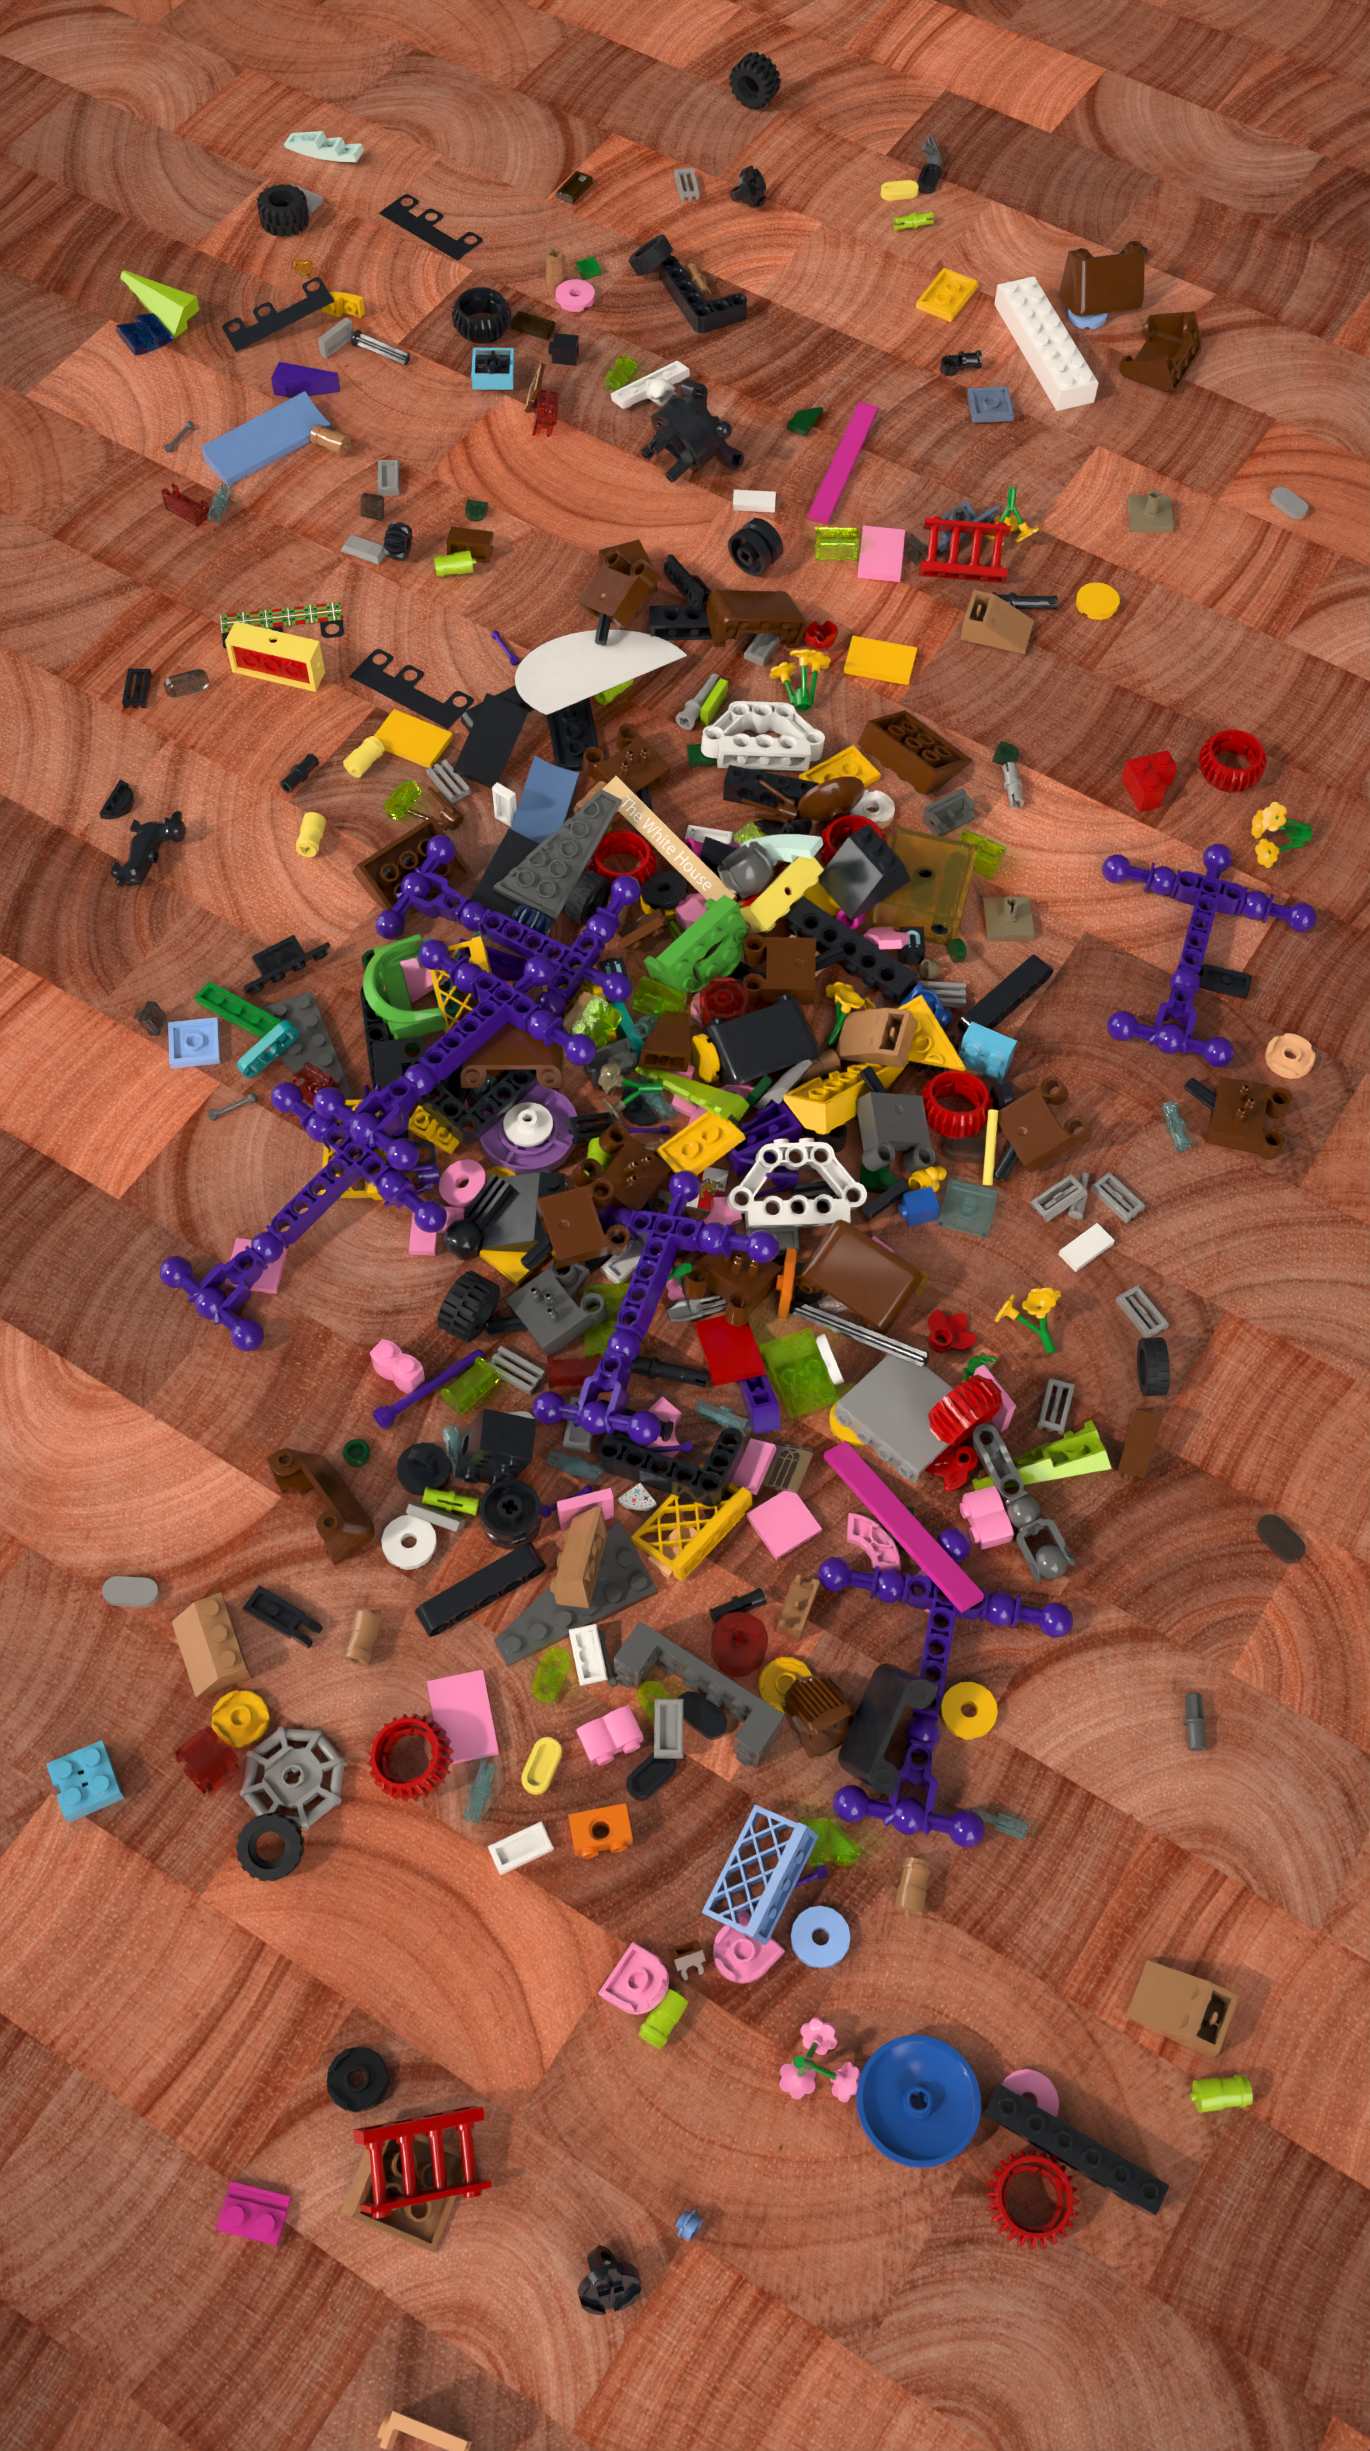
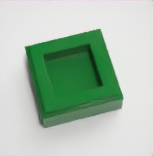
[575,257,601,280]

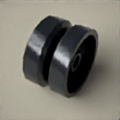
[728,518,784,576]
[480,1479,542,1550]

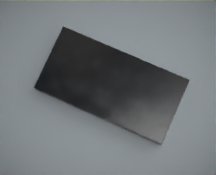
[453,693,529,789]
[547,697,599,772]
[470,828,540,927]

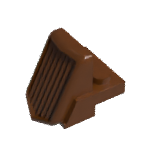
[618,908,675,971]
[781,1675,854,1759]

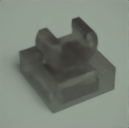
[361,493,384,521]
[903,534,928,565]
[133,1001,167,1036]

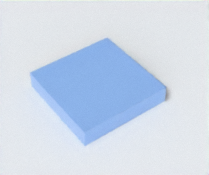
[168,1017,221,1069]

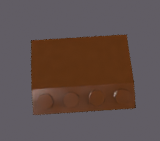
[857,710,972,795]
[352,816,473,920]

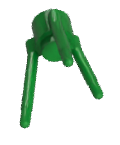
[962,1352,996,1383]

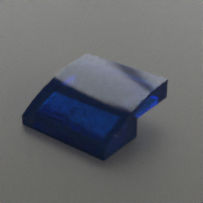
[116,313,173,356]

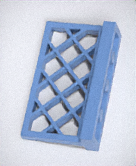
[702,1805,819,1946]

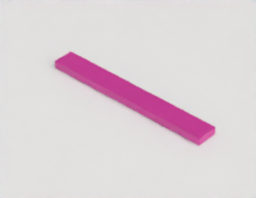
[808,402,878,524]
[823,1441,984,1613]

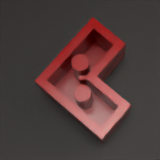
[1121,750,1177,813]

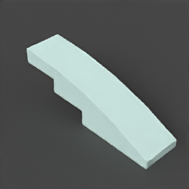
[284,131,364,162]
[740,834,823,867]

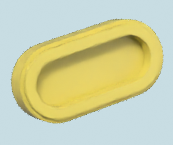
[880,180,919,201]
[521,1737,562,1795]

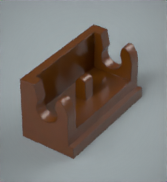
[446,527,494,563]

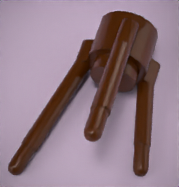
[741,780,798,824]
[407,787,464,831]

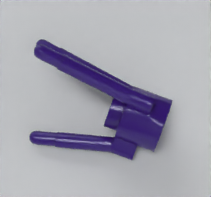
[738,1157,799,1199]
[384,1163,439,1206]

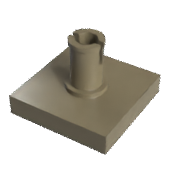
[1127,490,1174,533]
[982,896,1035,941]

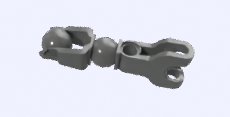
[973,1423,1075,1584]

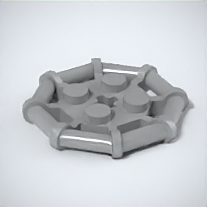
[239,1726,347,1831]

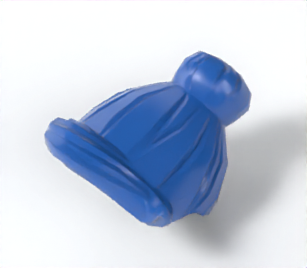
[900,983,953,1027]

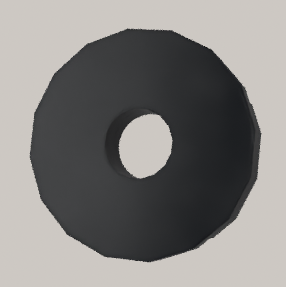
[641,871,688,910]
[327,2047,389,2113]

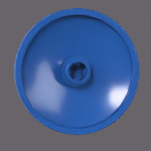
[856,2035,981,2169]

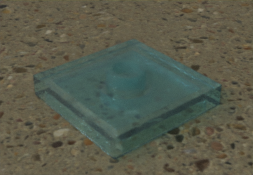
[937,1179,999,1238]
[694,1400,752,1436]

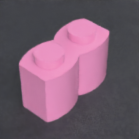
[370,1339,426,1394]
[960,1486,1014,1550]
[576,1705,644,1766]

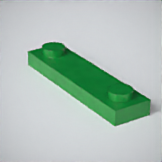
[194,981,282,1039]

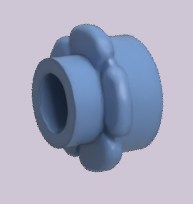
[675,2209,704,2242]

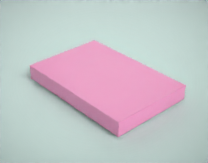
[857,526,905,582]
[427,1669,499,1765]

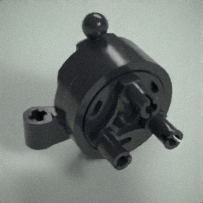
[640,378,744,483]

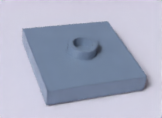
[967,386,1014,423]

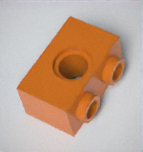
[568,1803,633,1859]

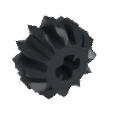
[383,522,413,561]

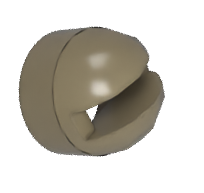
[919,959,940,979]

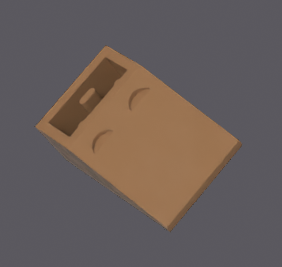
[960,590,1034,654]
[836,1008,917,1068]
[1125,1960,1239,2059]

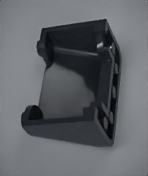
[703,993,821,1085]
[838,1663,939,1797]

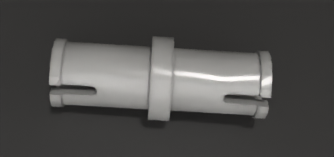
[1002,762,1024,809]

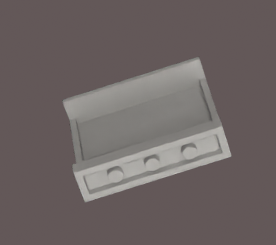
[834,1354,953,1484]

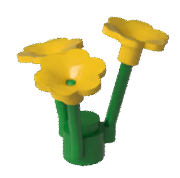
[770,649,831,711]
[1251,802,1312,868]

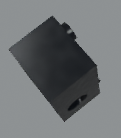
[455,1408,536,1487]

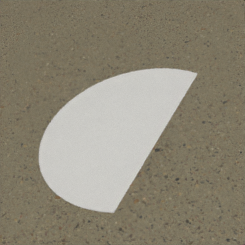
[515,630,687,715]

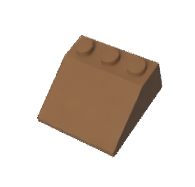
[340,2118,464,2253]

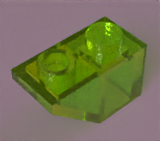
[800,1819,861,1866]

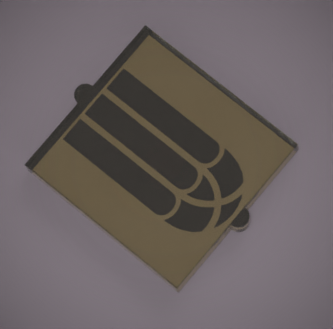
[761,1442,814,1493]

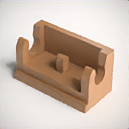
[774,1575,820,1641]

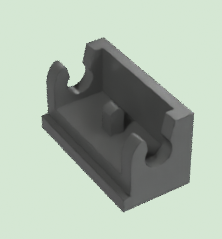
[923,788,975,839]
[584,1037,637,1088]

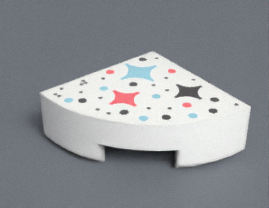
[618,1483,657,1511]

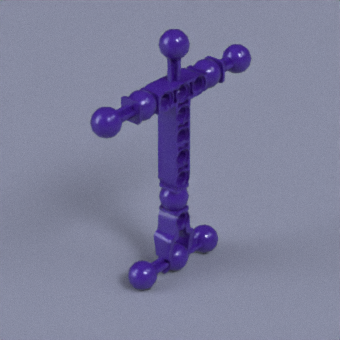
[375,835,641,1018]
[1102,844,1317,1068]
[313,939,597,1171]
[160,1082,447,1352]
[533,1170,779,1445]
[818,1528,1073,1847]

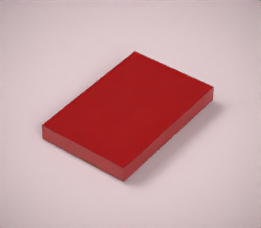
[694,1315,766,1387]

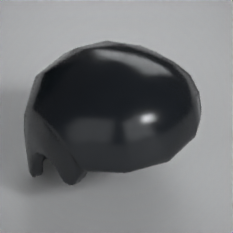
[443,1219,483,1260]

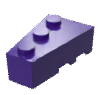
[725,1100,803,1177]

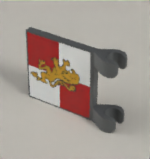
[654,1160,729,1214]

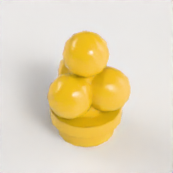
[909,1165,947,1193]

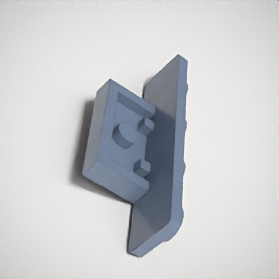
[937,501,1001,553]

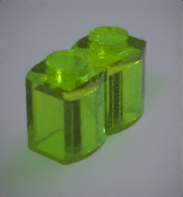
[569,995,622,1049]

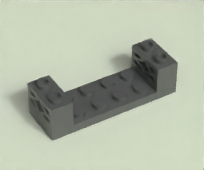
[614,1621,785,1768]

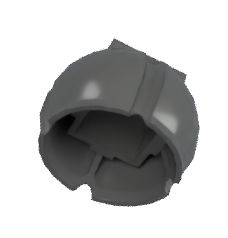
[717,841,775,899]

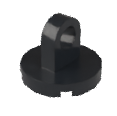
[729,166,766,208]
[396,1442,451,1496]
[578,2245,642,2315]

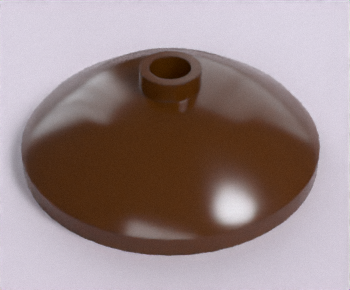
[798,776,865,821]

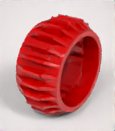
[1198,729,1267,793]
[819,815,888,867]
[588,830,656,893]
[921,1070,993,1138]
[928,1375,1003,1446]
[367,1713,454,1802]
[985,2149,1080,2250]

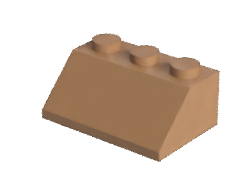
[550,1507,608,1609]
[172,1592,251,1699]

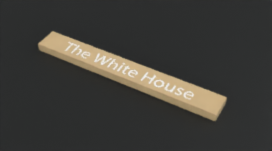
[602,776,738,902]

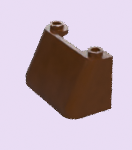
[1058,241,1145,316]
[1119,311,1202,392]
[704,589,807,648]
[461,1022,565,1088]
[794,1220,923,1335]
[266,1448,375,1566]

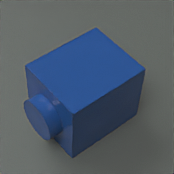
[898,1186,940,1227]

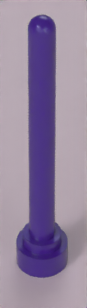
[372,1349,484,1430]

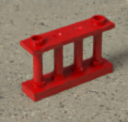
[919,516,1012,584]
[353,2105,492,2218]

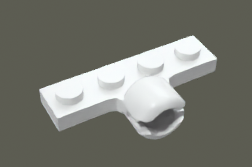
[611,361,690,409]

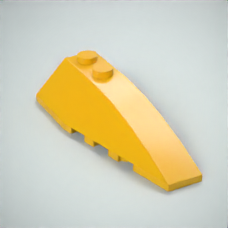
[783,1061,909,1134]

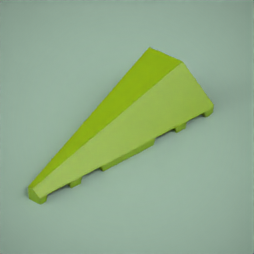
[120,270,200,338]
[635,1066,750,1122]
[972,1420,1111,1491]

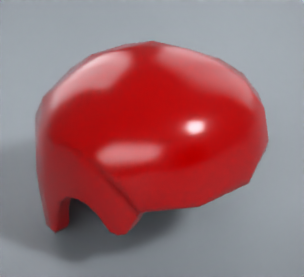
[803,620,838,650]

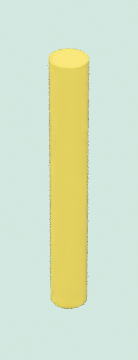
[982,1110,998,1186]

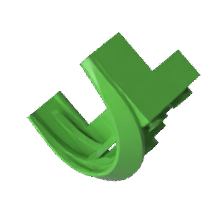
[644,895,749,997]
[363,933,447,1053]

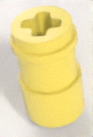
[343,736,385,778]
[296,812,326,857]

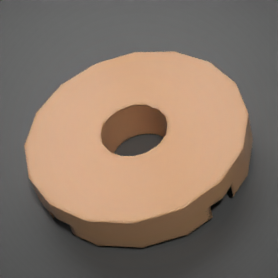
[1265,1033,1316,1079]

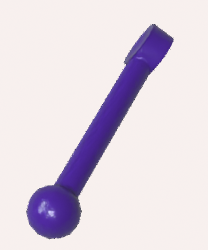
[491,631,519,666]
[626,1125,670,1135]
[639,1441,693,1453]
[541,1485,593,1518]
[794,1866,827,1888]

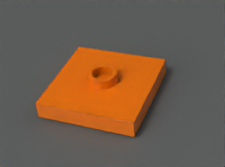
[776,1248,797,1319]

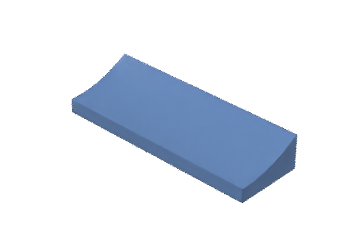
[201,391,332,486]
[511,755,580,844]

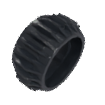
[452,287,511,344]

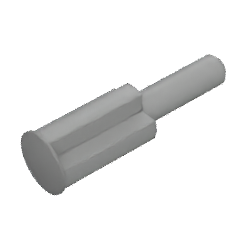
[1068,1172,1089,1220]

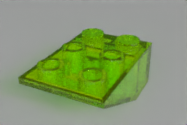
[758,1326,839,1420]

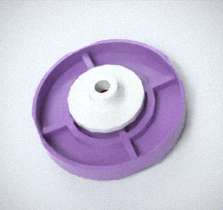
[479,1083,579,1175]

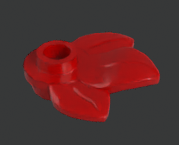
[928,1309,978,1353]
[925,1444,978,1492]

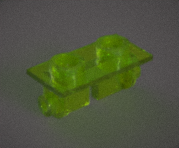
[603,350,637,391]

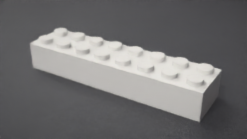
[994,277,1098,411]

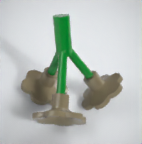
[598,1059,663,1124]

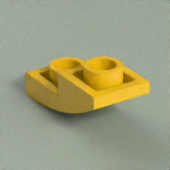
[322,292,365,318]
[407,1106,459,1155]

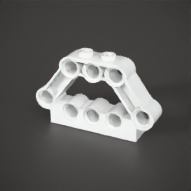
[701,701,825,771]
[727,1138,867,1229]

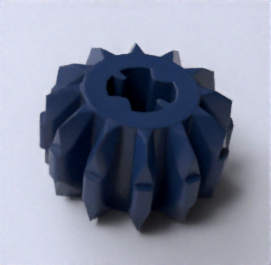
[512,905,553,936]

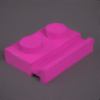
[216,2181,292,2246]

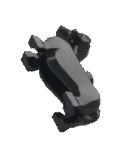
[110,811,186,887]

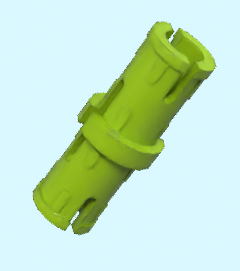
[893,211,934,231]
[422,1487,479,1515]

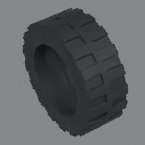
[628,234,673,276]
[565,870,611,926]
[1137,1337,1170,1396]
[236,1812,305,1882]

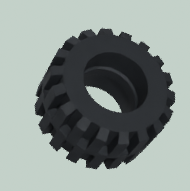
[729,52,781,110]
[257,184,309,237]
[438,1270,500,1343]

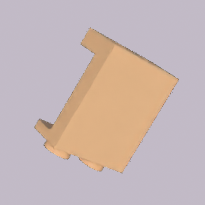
[377,2411,472,2451]

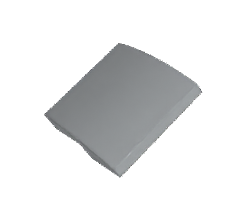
[755,1060,813,1110]

